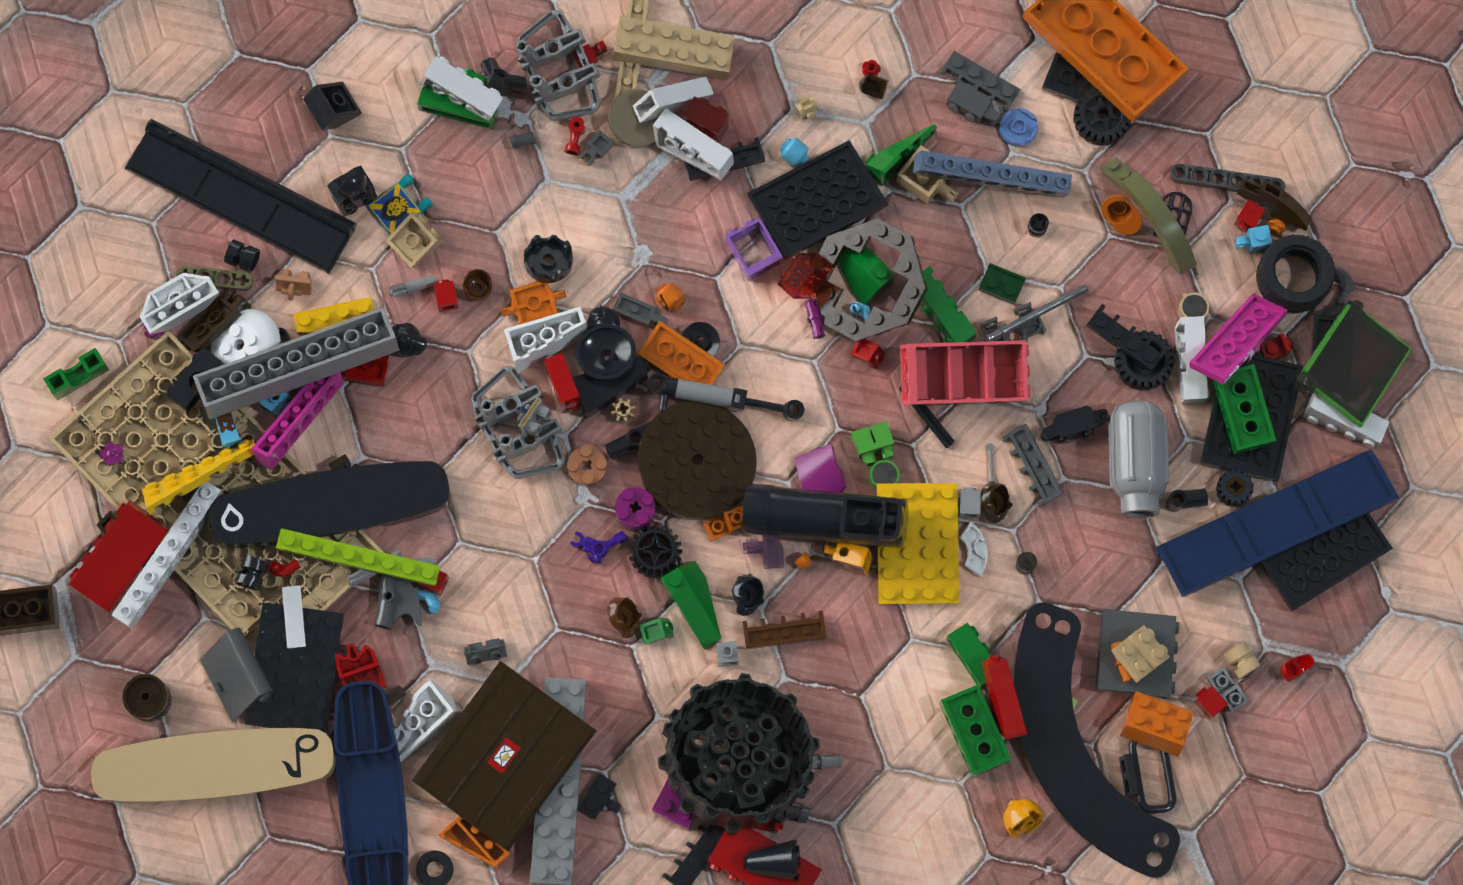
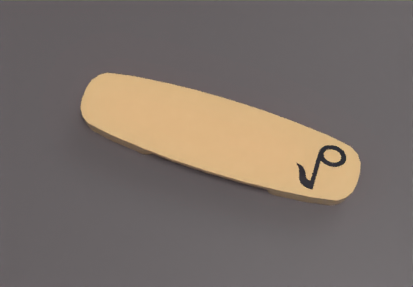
[91,728,336,803]

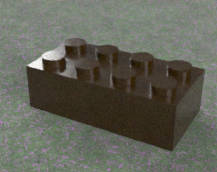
[0,584,60,636]

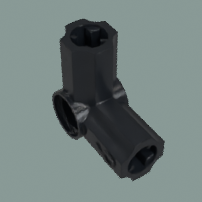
[480,57,527,94]

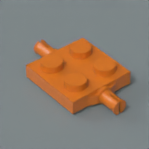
[500,281,567,325]

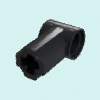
[1166,488,1208,512]

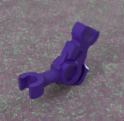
[570,530,628,564]

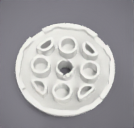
[208,309,282,364]

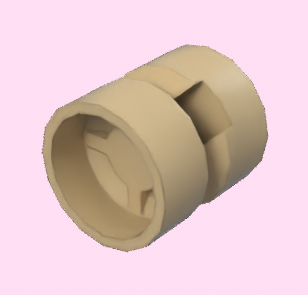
[1223,642,1261,679]

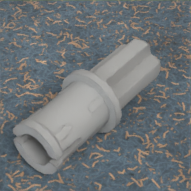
[812,753,842,770]

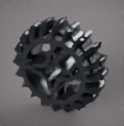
[628,524,683,579]

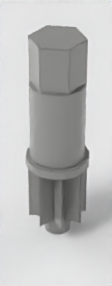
[388,275,436,298]

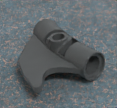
[374,574,422,630]

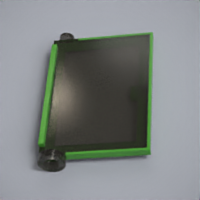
[1295,300,1412,428]

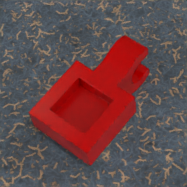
[572,40,607,68]

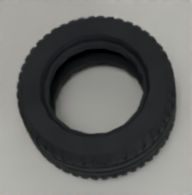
[1256,235,1335,313]

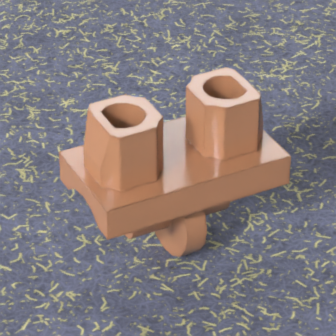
[274,269,312,301]

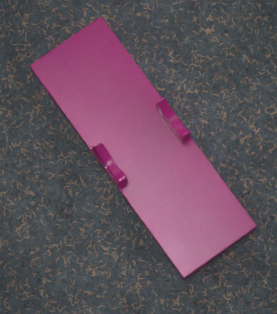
[1189,293,1287,385]

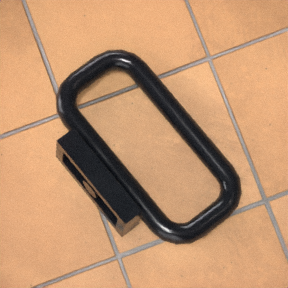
[1119,740,1177,814]

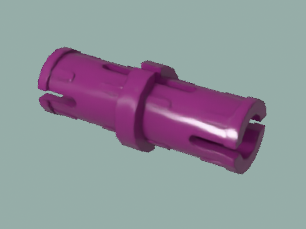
[804,298,826,339]

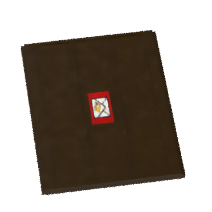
[411,661,597,851]

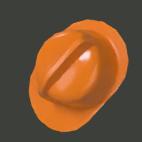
[1101,194,1142,235]

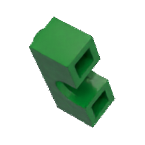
[43,348,110,400]

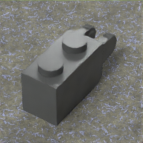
[946,80,1000,126]

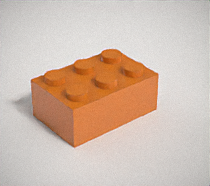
[1120,691,1194,757]

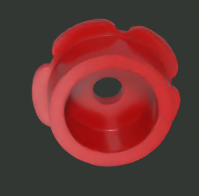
[862,60,881,76]

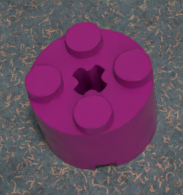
[615,487,656,532]

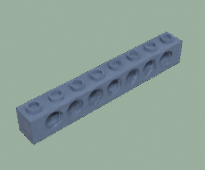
[913,150,1072,198]

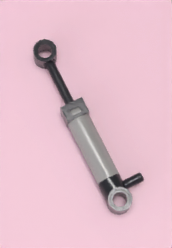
[646,373,805,422]

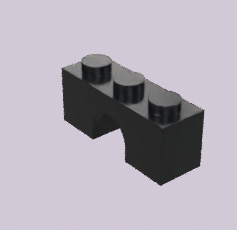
[166,348,224,413]

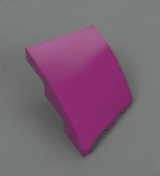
[794,444,847,493]

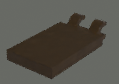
[177,288,251,353]

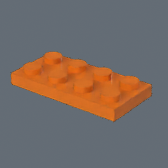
[638,321,726,385]

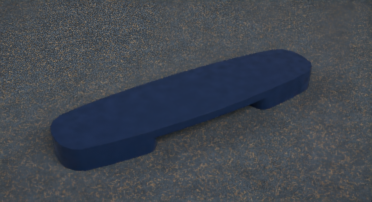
[334,681,409,885]

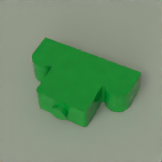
[417,68,498,130]

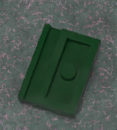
[978,263,1026,305]

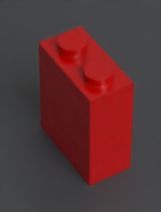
[544,353,581,413]

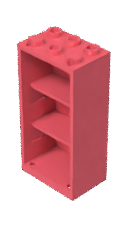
[900,340,1031,405]

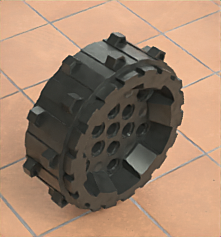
[658,673,820,835]

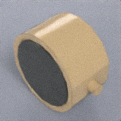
[1178,293,1209,319]

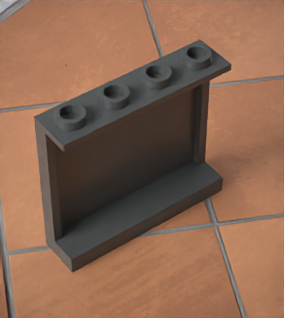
[1095,609,1179,699]

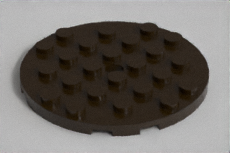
[637,401,757,520]

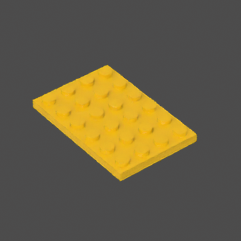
[876,483,959,605]

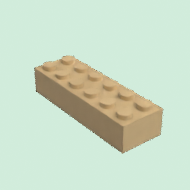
[612,15,735,80]

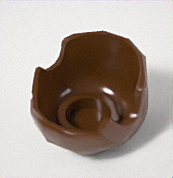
[462,269,492,301]

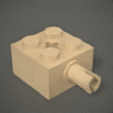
[896,145,959,204]

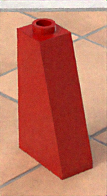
[982,655,1027,739]

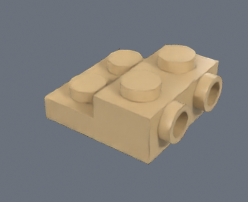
[385,212,443,268]
[1111,625,1170,683]

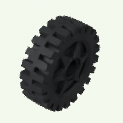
[1073,87,1131,146]
[1114,330,1175,391]

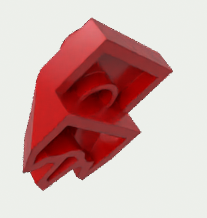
[344,354,390,387]
[335,643,387,688]

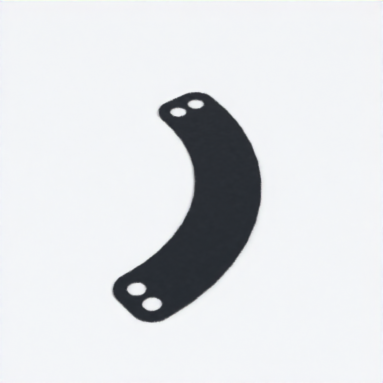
[1014,602,1180,878]

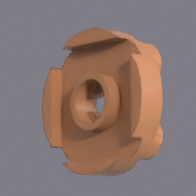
[567,445,607,486]

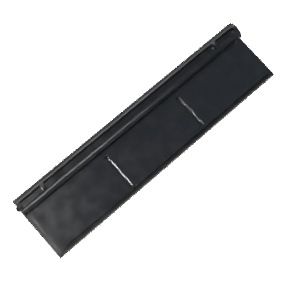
[124,119,357,274]

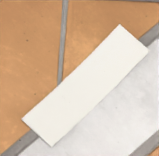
[282,585,306,648]

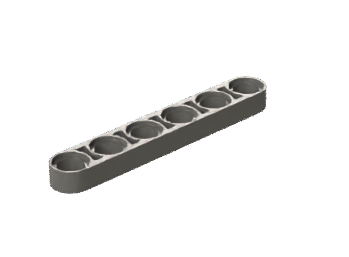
[1170,164,1286,192]

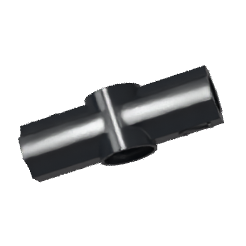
[605,421,651,461]

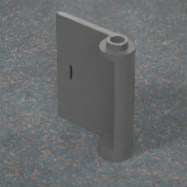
[200,628,273,723]

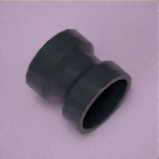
[1027,213,1049,238]

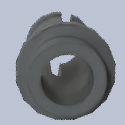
[510,131,536,149]

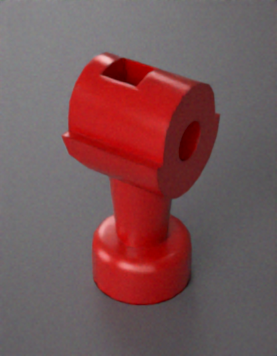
[564,116,586,155]

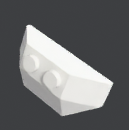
[140,273,219,334]

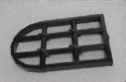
[1153,192,1192,237]

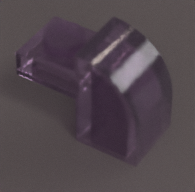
[742,535,784,569]

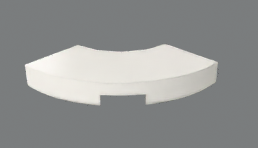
[959,521,988,577]

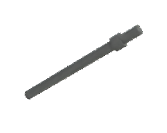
[985,285,1088,341]

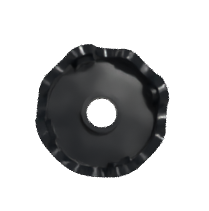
[524,235,573,283]

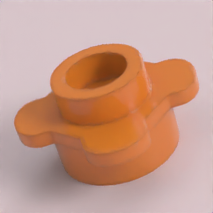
[1267,219,1286,238]

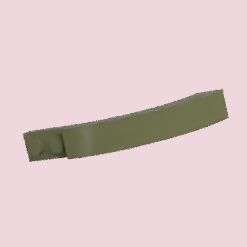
[1101,157,1197,275]

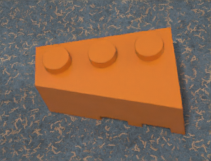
[438,816,512,869]

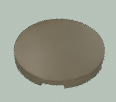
[608,89,658,148]

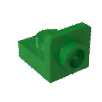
[639,618,674,645]

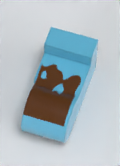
[215,412,242,449]

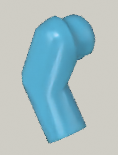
[850,302,871,322]
[417,589,441,614]

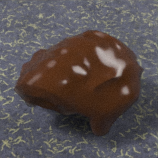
[607,597,642,638]

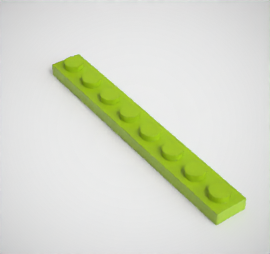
[276,528,440,587]

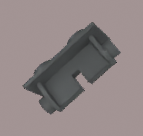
[464,638,507,665]

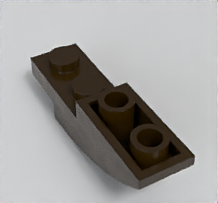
[1237,178,1311,231]

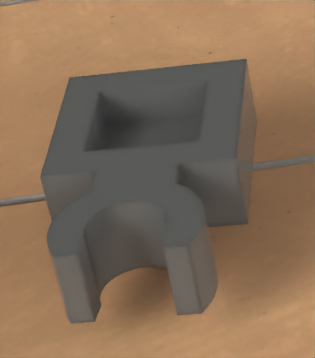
[580,130,615,166]

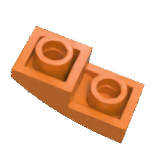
[702,506,743,542]

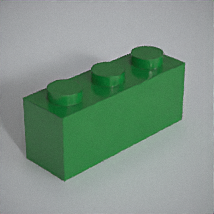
[946,622,990,689]

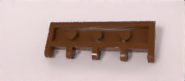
[742,611,827,650]

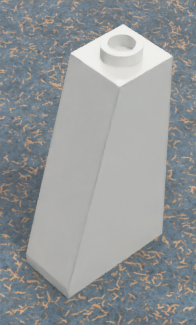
[633,77,714,123]

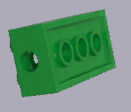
[1212,364,1276,455]
[939,684,1012,778]

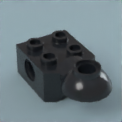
[327,166,377,216]

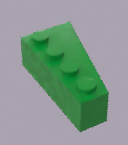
[920,266,977,343]

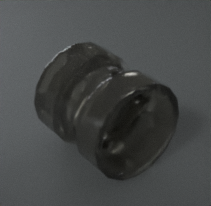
[1015,552,1037,575]

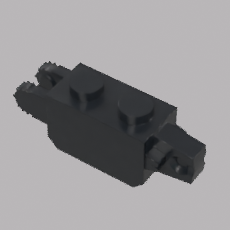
[1040,405,1110,444]

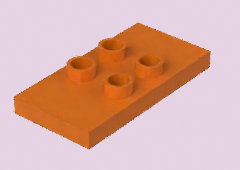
[1022,0,1189,123]

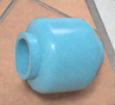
[779,138,809,166]

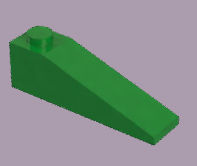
[838,228,895,305]
[661,561,721,650]

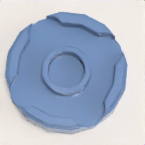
[999,108,1038,147]

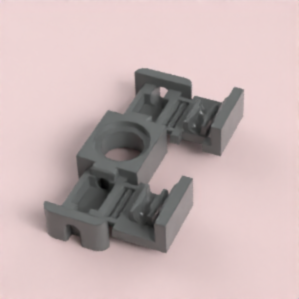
[980,302,1046,342]

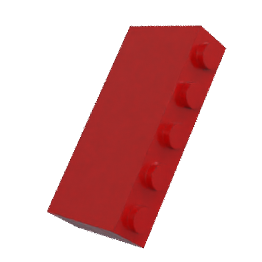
[69,500,170,612]
[707,828,822,885]

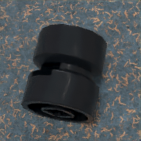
[224,239,260,273]
[234,555,269,591]

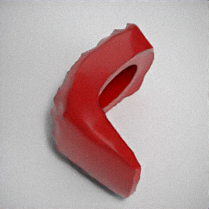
[1280,654,1315,682]

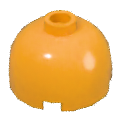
[1003,799,1045,838]

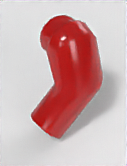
[269,560,301,578]

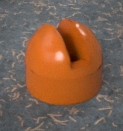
[793,552,811,569]

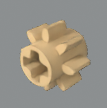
[794,95,818,120]
[611,398,636,424]

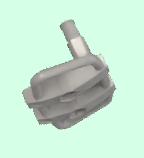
[516,10,601,121]
[471,366,565,479]

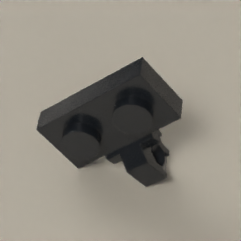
[578,773,621,820]

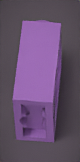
[726,218,783,281]

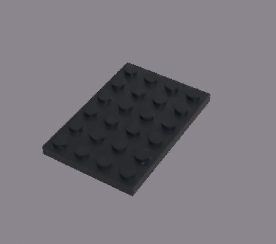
[747,140,888,260]
[1200,354,1304,482]
[1259,514,1393,612]
[245,602,344,734]

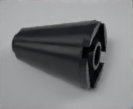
[744,840,801,882]

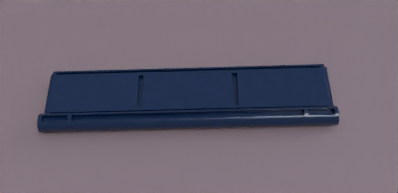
[1155,449,1399,597]

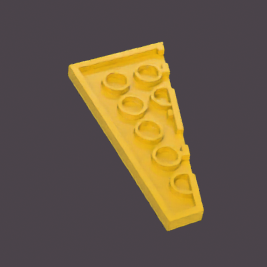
[142,439,256,515]

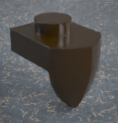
[859,74,889,99]

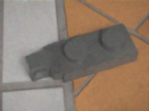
[613,293,668,328]

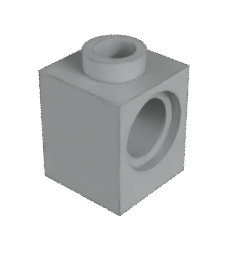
[959,487,981,519]
[716,641,738,667]

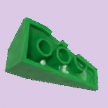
[866,124,937,186]

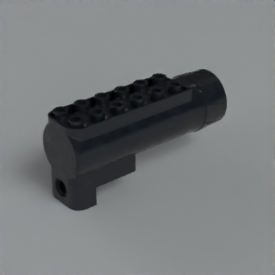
[742,484,908,548]

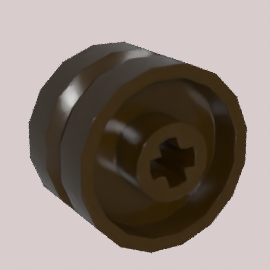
[122,674,172,722]

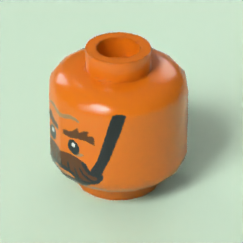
[656,283,685,312]

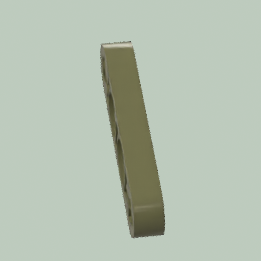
[176,266,254,291]

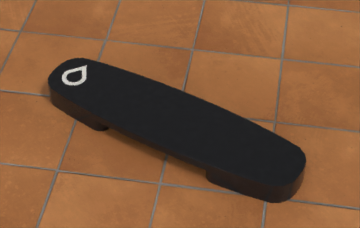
[210,461,449,548]

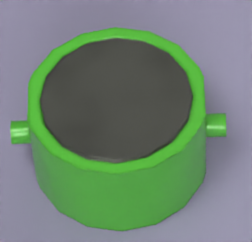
[868,460,900,490]

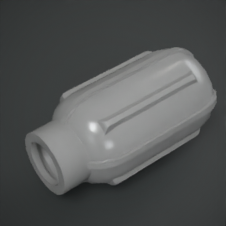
[1108,400,1169,518]

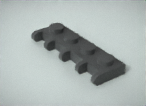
[940,51,1021,112]
[1002,424,1064,507]

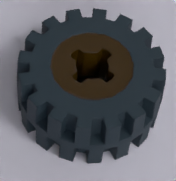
[1216,469,1254,507]

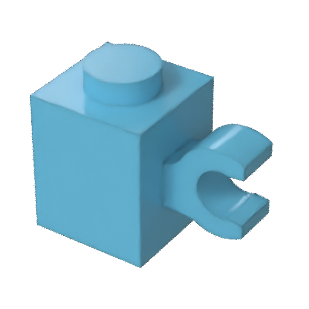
[1234,225,1272,254]

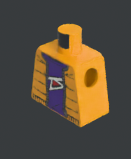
[824,542,873,576]

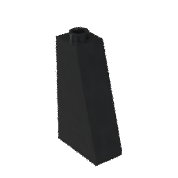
[573,355,651,418]

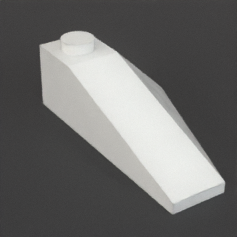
[395,680,463,762]

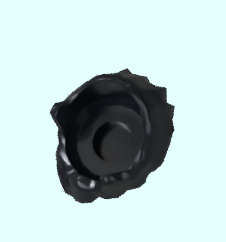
[587,305,620,330]
[392,323,427,357]
[732,573,765,616]

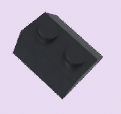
[303,81,362,131]

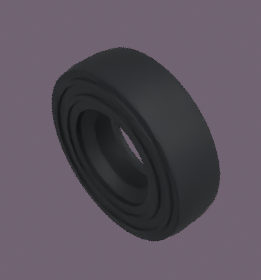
[416,850,454,885]

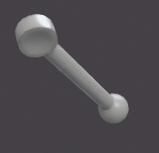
[986,443,995,483]

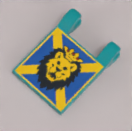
[368,174,433,235]

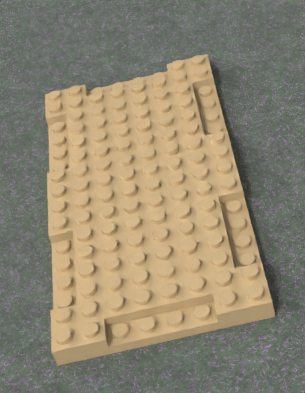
[49,331,383,654]

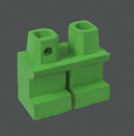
[850,421,894,467]

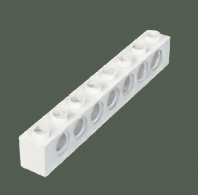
[112,482,225,630]

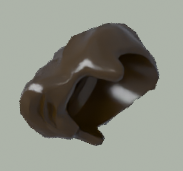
[981,481,1013,523]

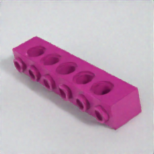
[252,372,344,470]

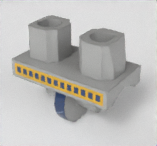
[516,397,552,437]

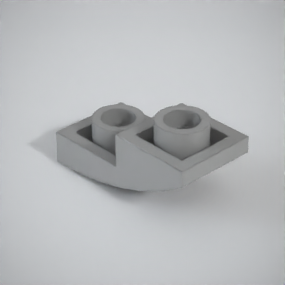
[1206,667,1248,712]

